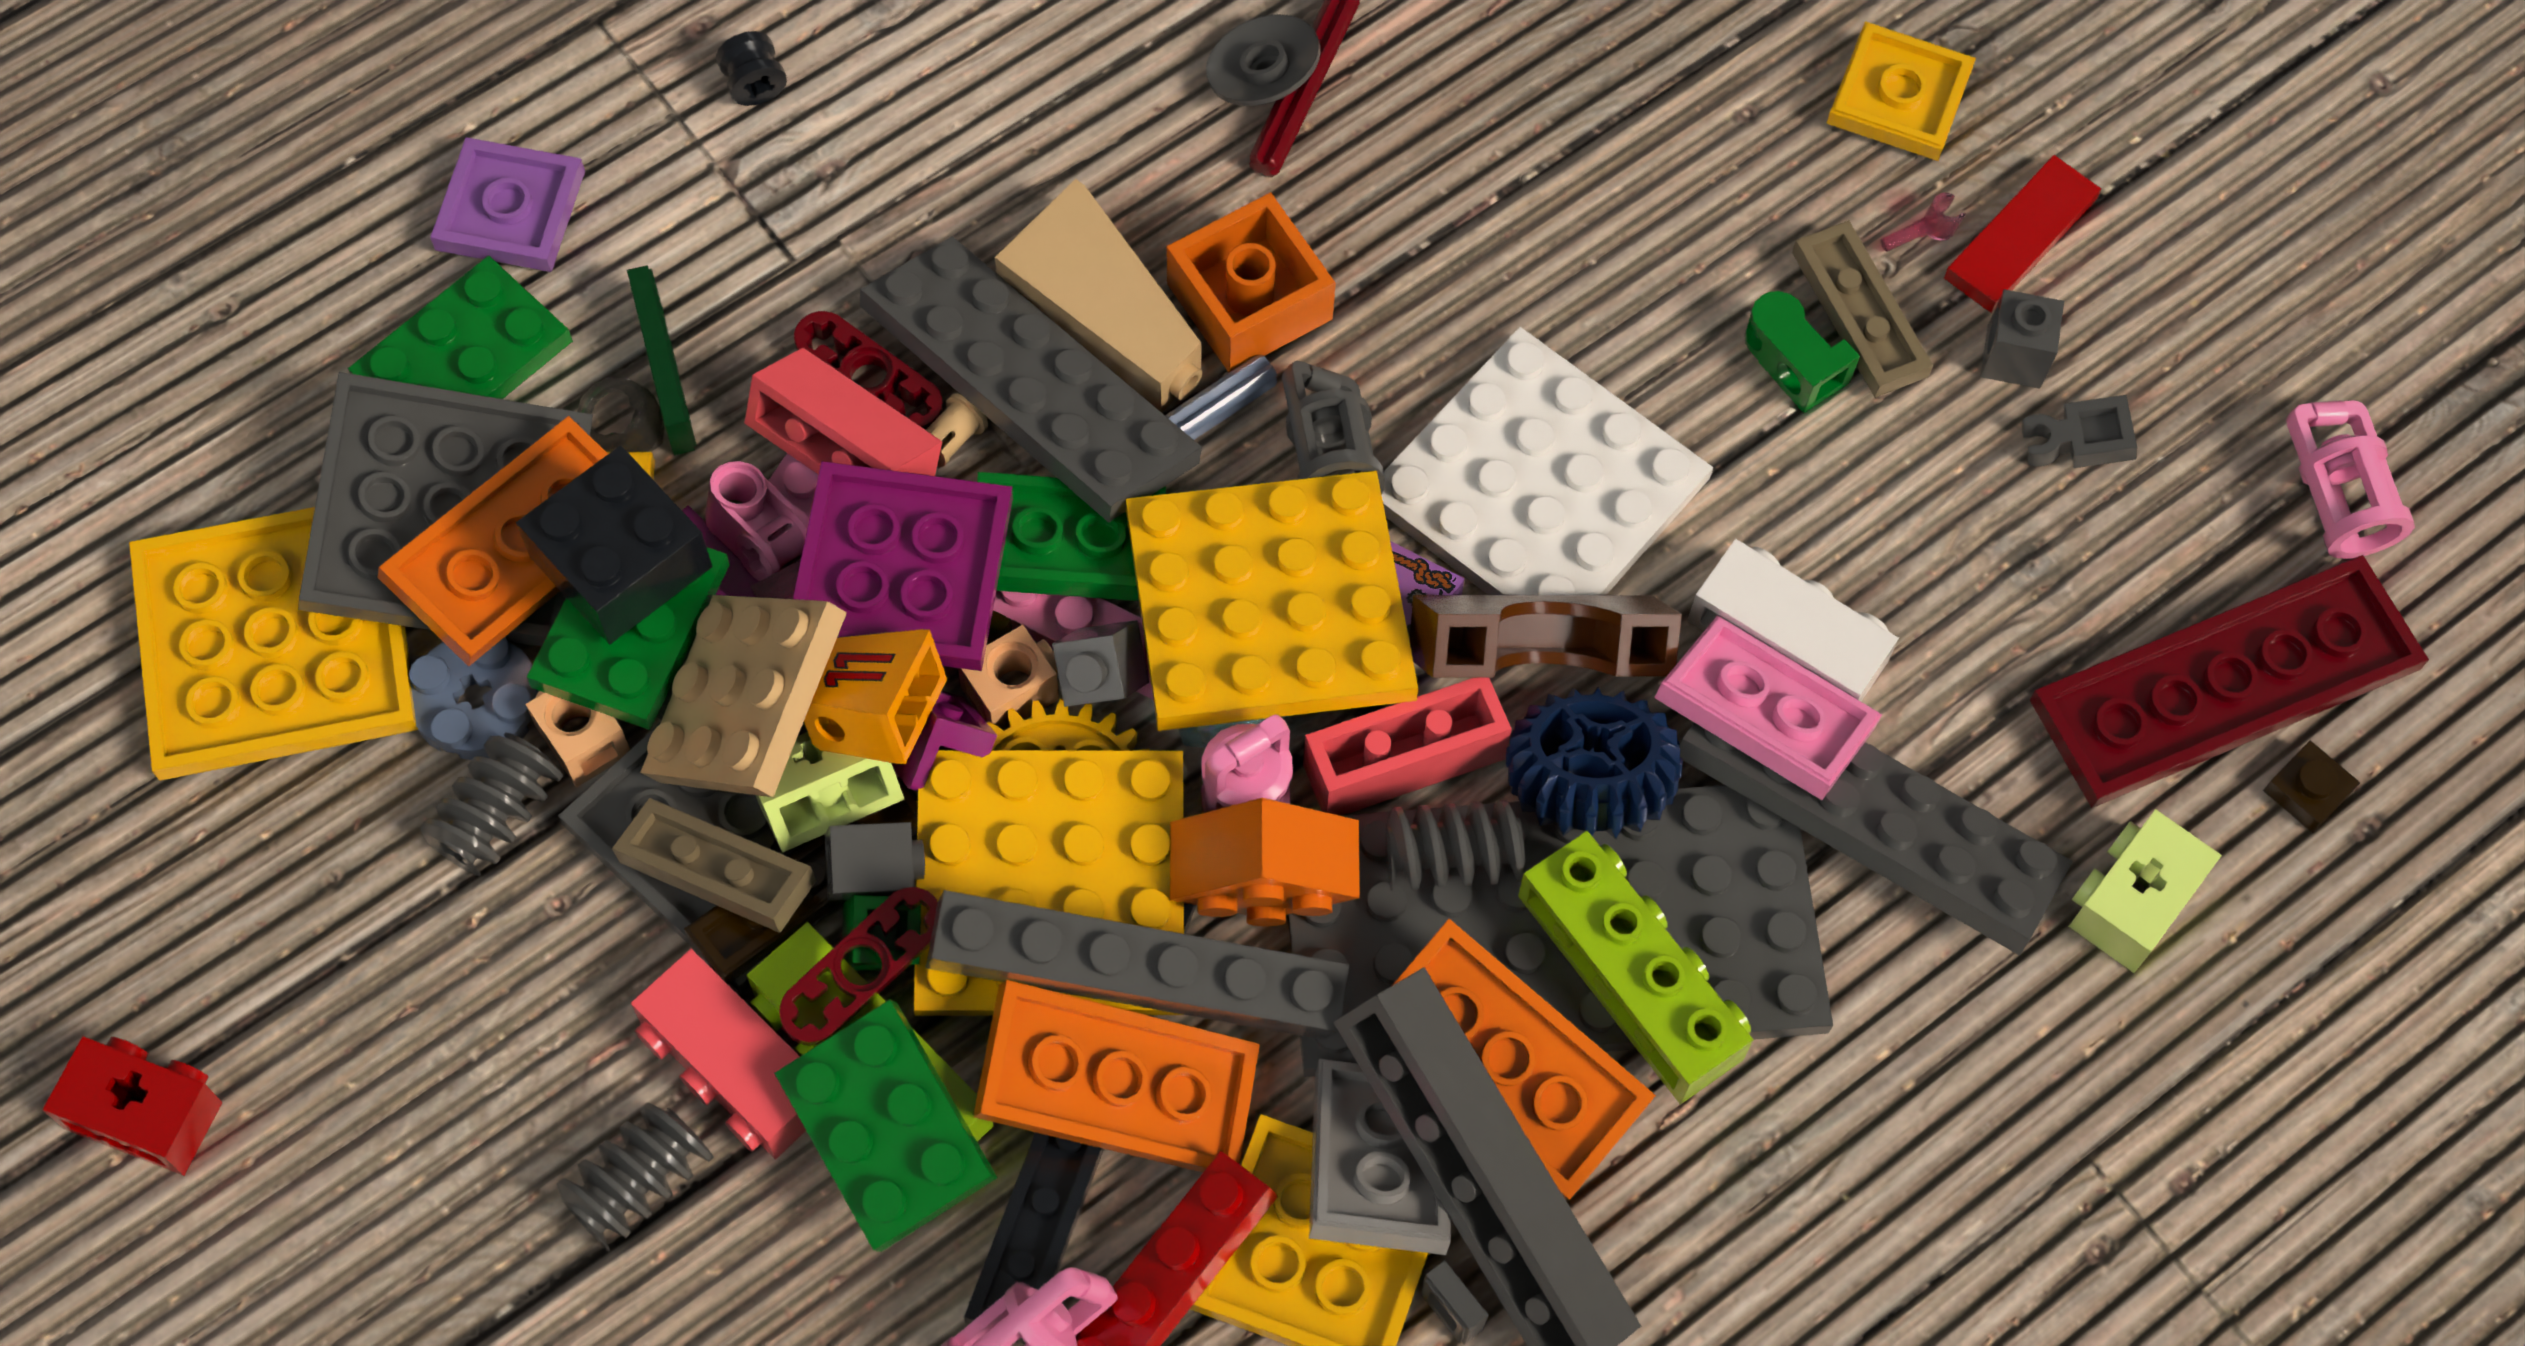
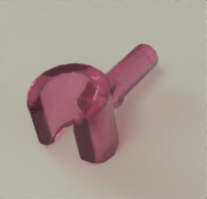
[1880,192,1966,252]

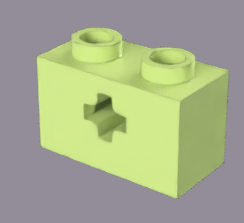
[755,732,904,853]
[2068,809,2222,973]

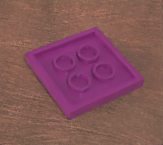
[793,461,1013,671]

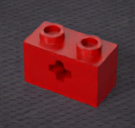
[42,1036,223,1176]

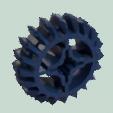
[1506,687,1683,839]

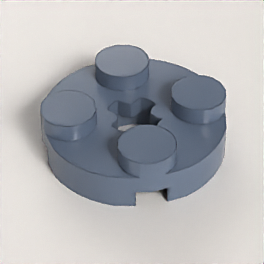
[409,637,539,760]

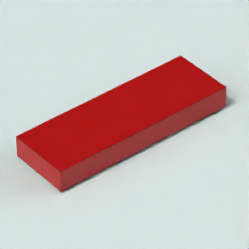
[1943,155,2102,313]

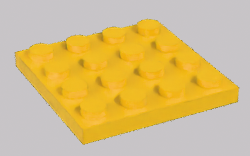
[1126,471,1418,731]
[129,507,418,781]
[914,750,1184,1016]

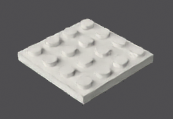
[1382,327,1714,595]

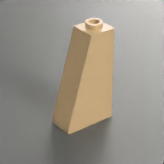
[995,179,1202,413]

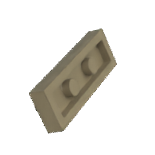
[1792,220,1933,398]
[612,798,817,933]

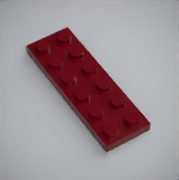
[2030,555,2429,808]

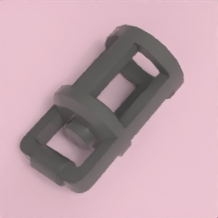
[1282,361,1385,494]

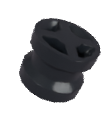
[716,31,787,106]

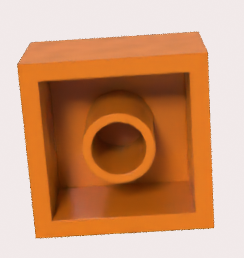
[1166,192,1336,373]
[1170,798,1360,927]

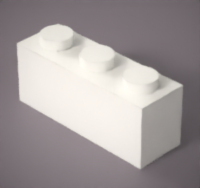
[1687,538,1899,701]

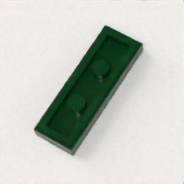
[627,265,697,456]

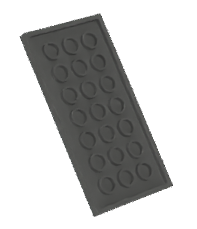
[1287,785,1833,1077]

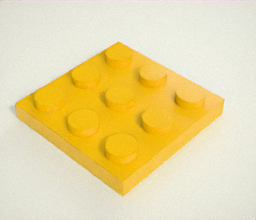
[1190,1114,1429,1346]

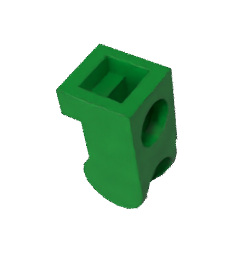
[1744,291,1860,413]

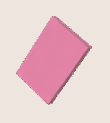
[1654,615,1882,800]

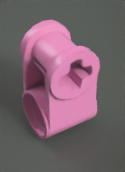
[705,461,809,584]

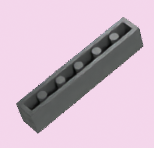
[926,890,1349,1040]
[1333,967,1641,1346]

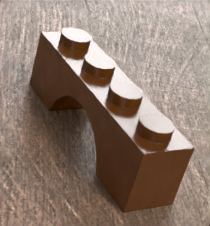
[1409,595,1682,678]

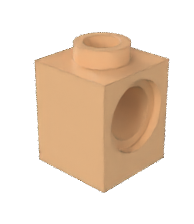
[958,625,1059,731]
[525,691,630,788]

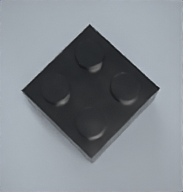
[516,445,712,645]

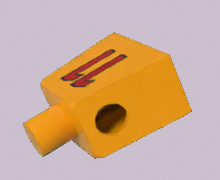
[804,629,947,764]

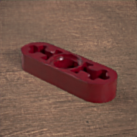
[794,311,944,430]
[779,887,938,1045]

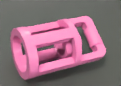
[2286,400,2415,559]
[1201,714,1293,813]
[941,1267,1117,1346]

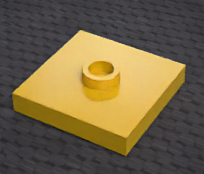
[1826,21,1976,161]

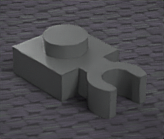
[2022,395,2137,468]

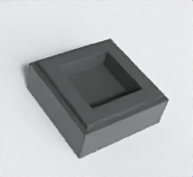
[1421,1260,1488,1345]

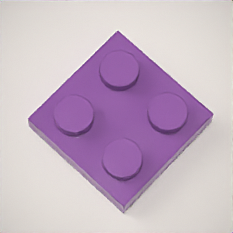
[430,137,585,272]

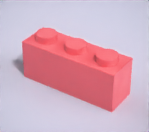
[744,348,943,476]
[1303,678,1512,815]
[631,949,806,1160]

